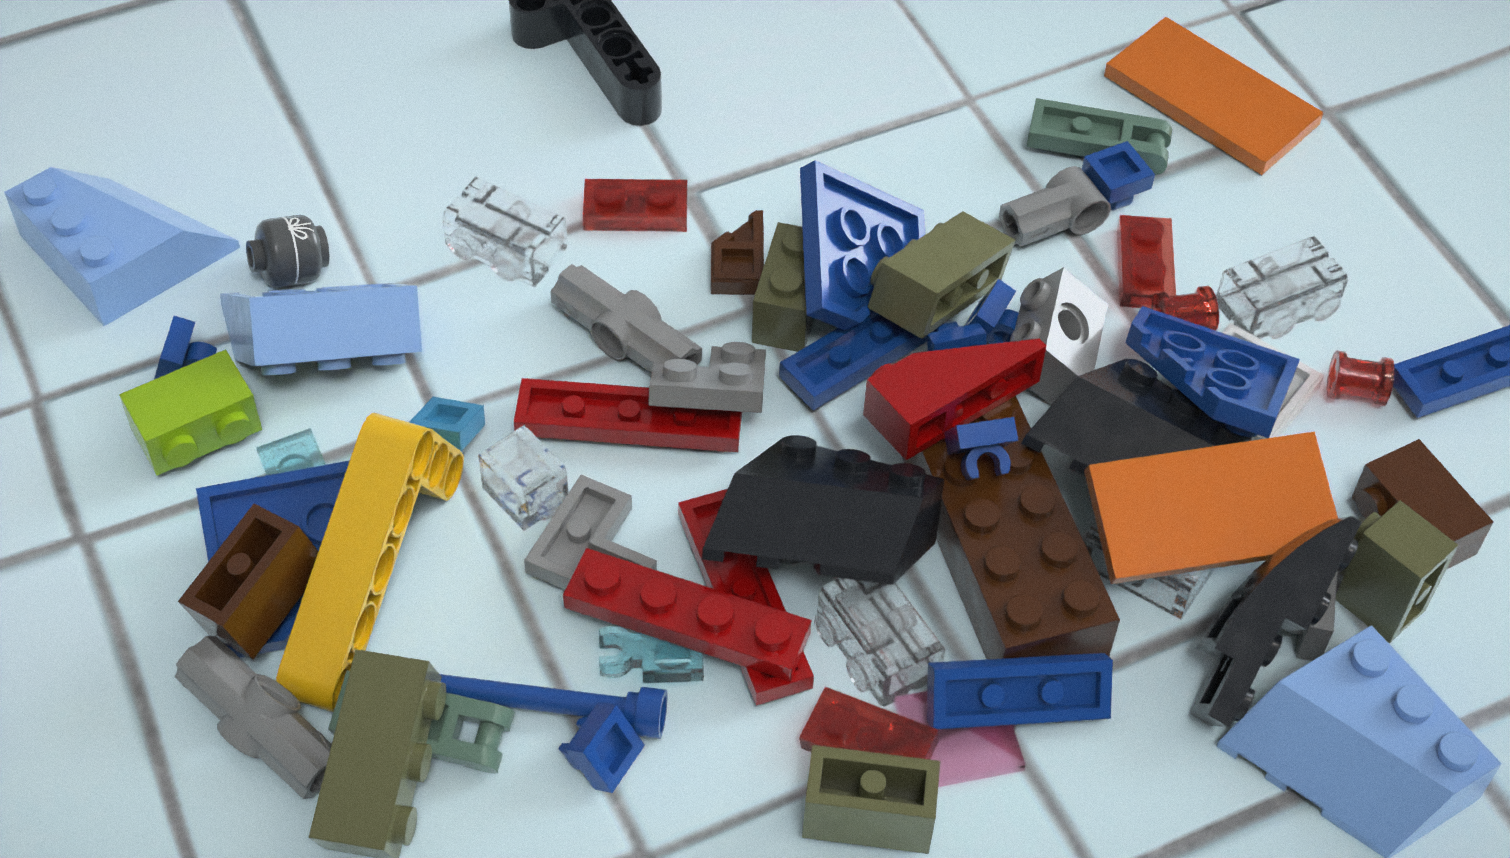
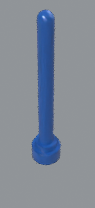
[440,674,668,739]

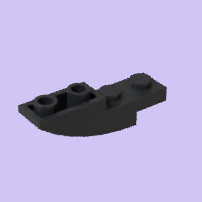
[1190,516,1362,727]

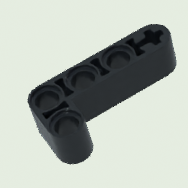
[508,0,662,126]

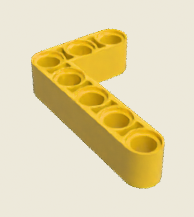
[276,413,464,712]

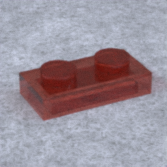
[583,179,687,232]
[1117,215,1176,310]
[799,687,939,759]

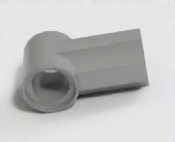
[999,166,1111,246]

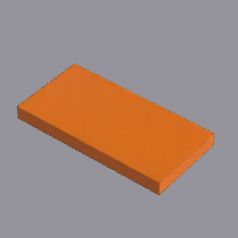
[1104,16,1324,175]
[1084,431,1338,584]

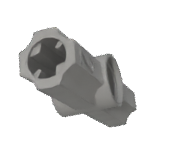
[550,264,702,373]
[174,636,332,799]

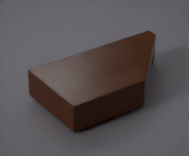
[711,210,764,295]

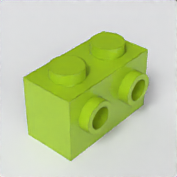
[119,349,262,476]

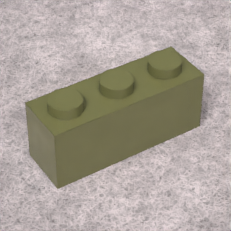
[868,211,1016,339]
[308,649,446,858]

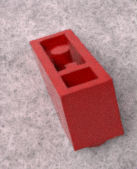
[863,338,1047,460]

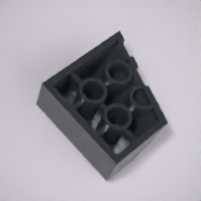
[1021,358,1252,476]
[702,435,944,585]

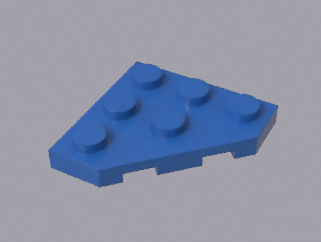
[800,160,926,330]
[1125,306,1300,438]
[196,460,350,658]

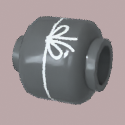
[246,214,330,288]

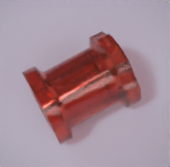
[1151,285,1219,331]
[1326,350,1394,406]

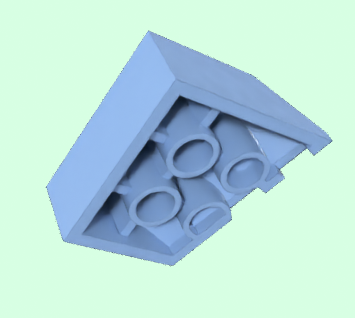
[4,167,240,326]
[220,283,422,375]
[1217,625,1502,858]

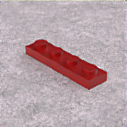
[514,378,742,453]
[678,489,814,706]
[563,548,812,682]

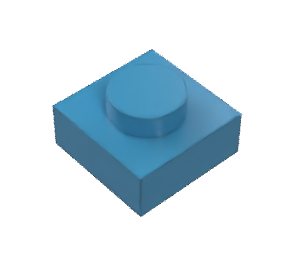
[409,396,485,452]

